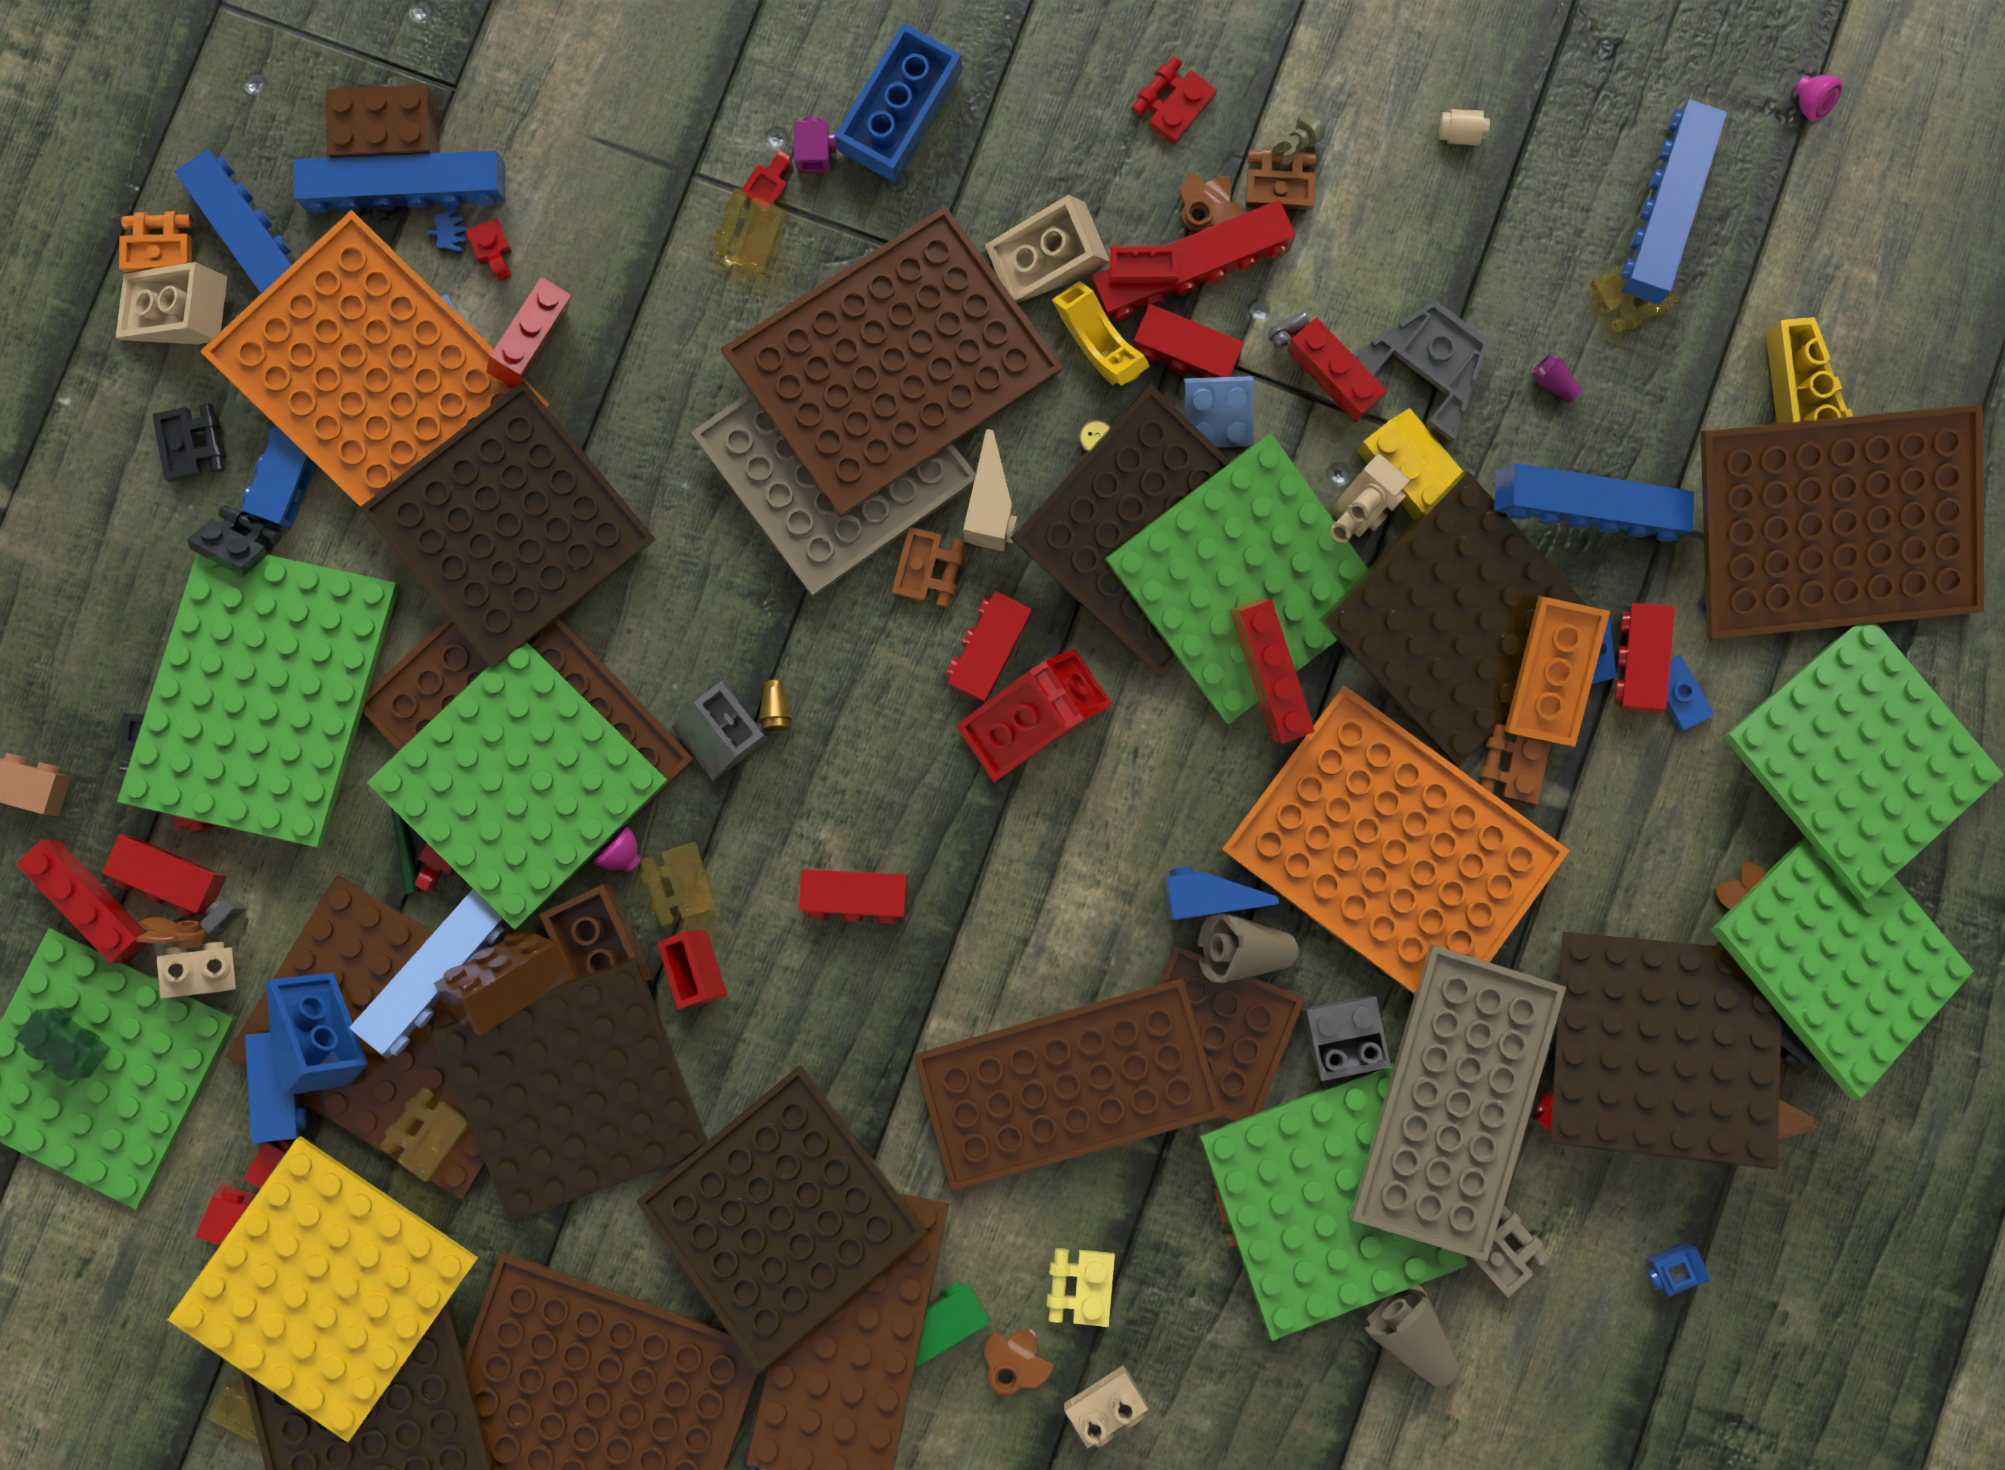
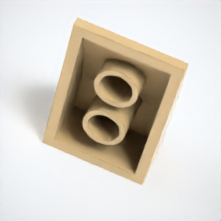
[985,194,1109,303]
[115,262,227,344]
[963,429,1017,551]

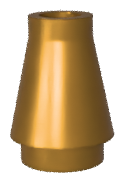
[758,680,793,733]

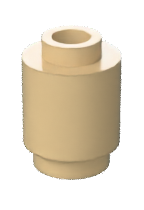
[1439,109,1490,146]

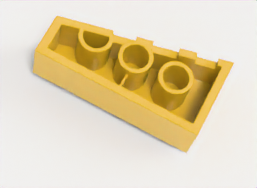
[1765,317,1853,423]

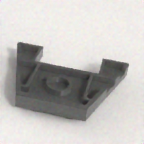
[1353,300,1489,442]

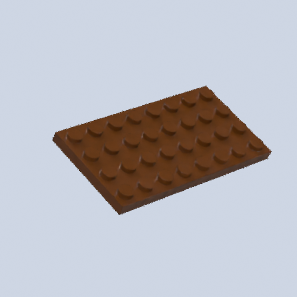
[913,978,1223,1192]
[747,1193,949,1470]

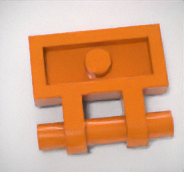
[119,211,194,273]

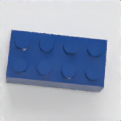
[835,23,962,183]

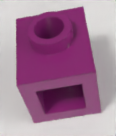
[794,117,837,173]

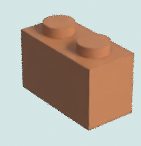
[0,753,71,816]

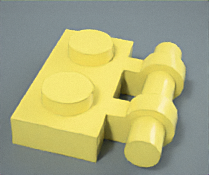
[1046,1248,1115,1327]

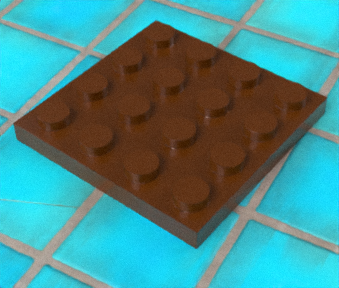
[1159,945,1305,1122]

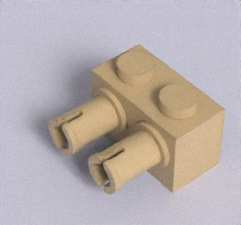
[1328,453,1410,543]
[157,942,236,999]
[1064,1365,1148,1449]

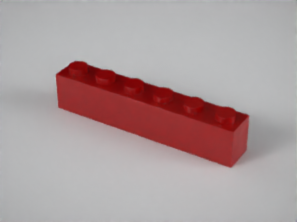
[1091,199,1296,322]

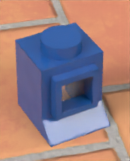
[1646,1242,1711,1297]

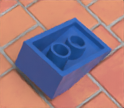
[1162,866,1279,920]
[266,973,368,1095]

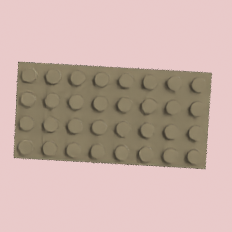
[1349,944,1566,1262]

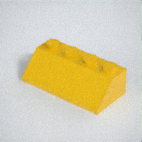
[1357,408,1463,520]

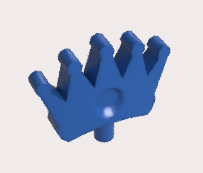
[428,208,467,253]

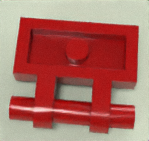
[1131,56,1217,145]

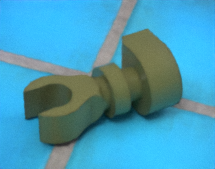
[1271,111,1325,165]

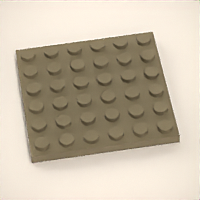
[691,392,976,598]

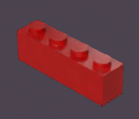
[1229,598,1315,744]
[16,839,148,964]

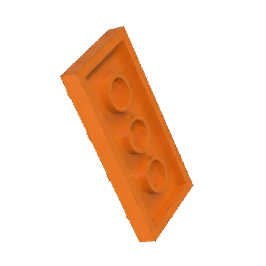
[1505,596,1610,747]

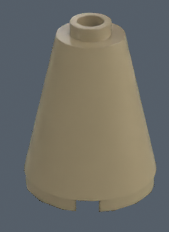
[1198,912,1299,983]
[1365,1284,1459,1386]

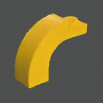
[1052,281,1150,386]

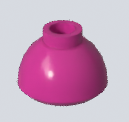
[1795,75,1843,122]
[594,826,641,873]

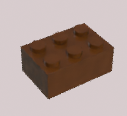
[326,84,439,158]
[539,884,655,983]
[434,928,571,1036]

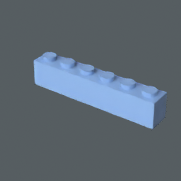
[349,889,507,1059]

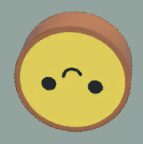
[1079,420,1110,453]

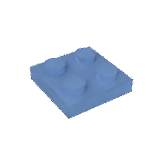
[1184,376,1254,447]

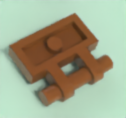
[1245,147,1316,210]
[892,527,965,608]
[1479,724,1551,805]

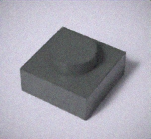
[199,899,246,934]

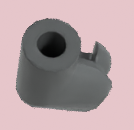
[1268,311,1310,349]

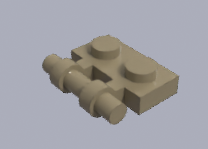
[1471,1205,1550,1298]

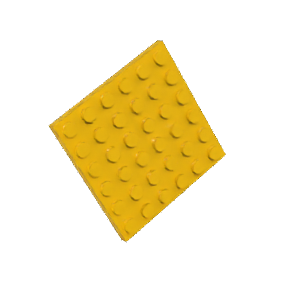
[168,1136,479,1442]

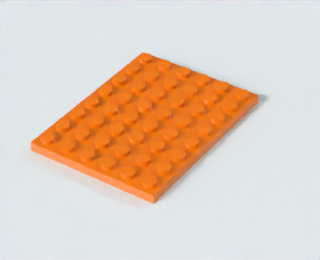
[200,210,551,507]
[1220,685,1570,995]

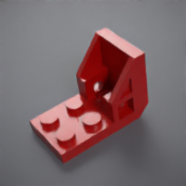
[956,648,1113,782]

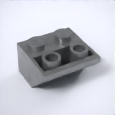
[672,681,769,781]
[1301,996,1391,1081]

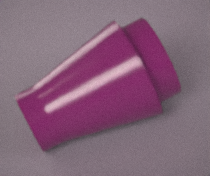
[1531,354,1583,404]

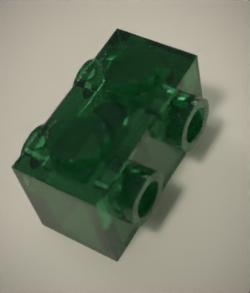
[15,1007,111,1081]

